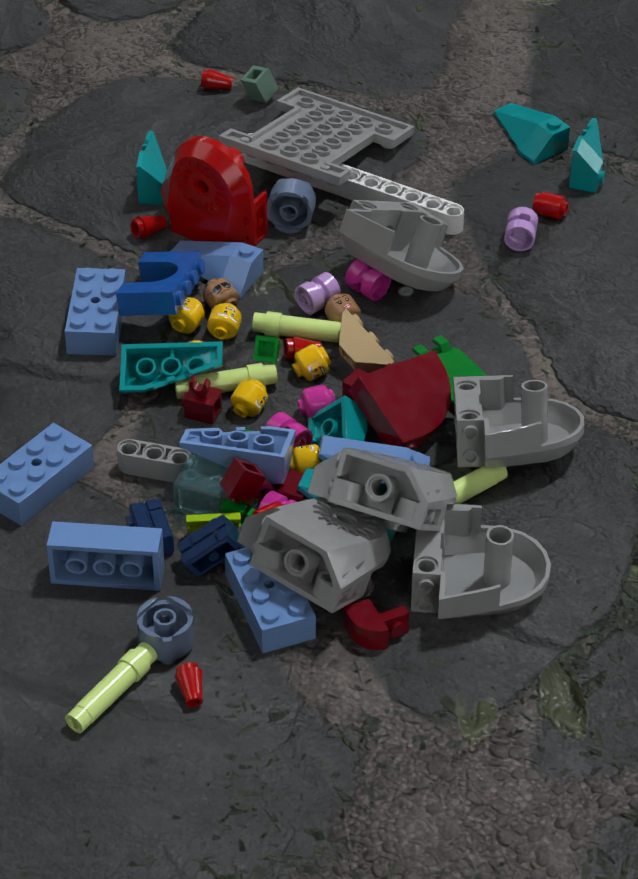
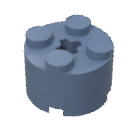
[267,178,316,233]
[137,596,195,665]

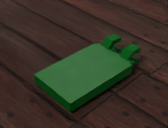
[412,335,487,409]

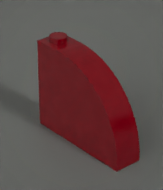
[348,350,451,450]

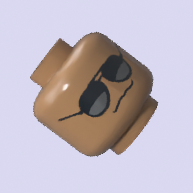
[203,278,239,310]

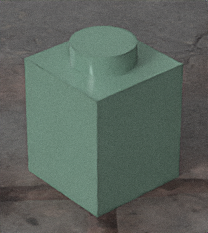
[240,65,279,103]

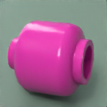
[297,385,336,418]

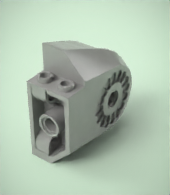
[338,200,464,292]
[454,375,584,469]
[308,447,457,533]
[237,497,391,613]
[411,504,551,619]

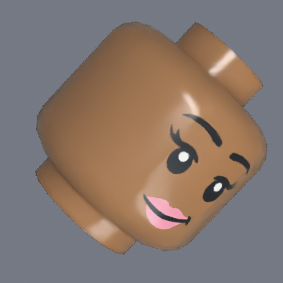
[325,294,361,322]

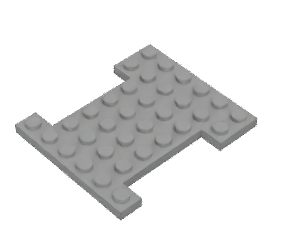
[218,87,415,186]

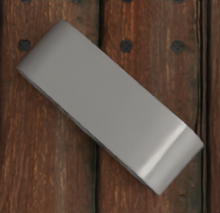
[117,439,192,483]

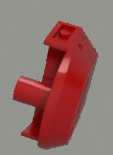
[160,136,268,247]

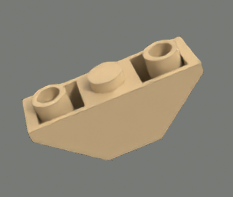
[339,309,395,373]

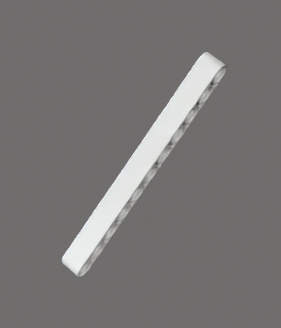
[242,133,464,235]

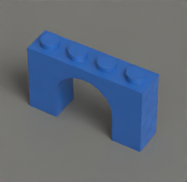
[116,251,205,316]

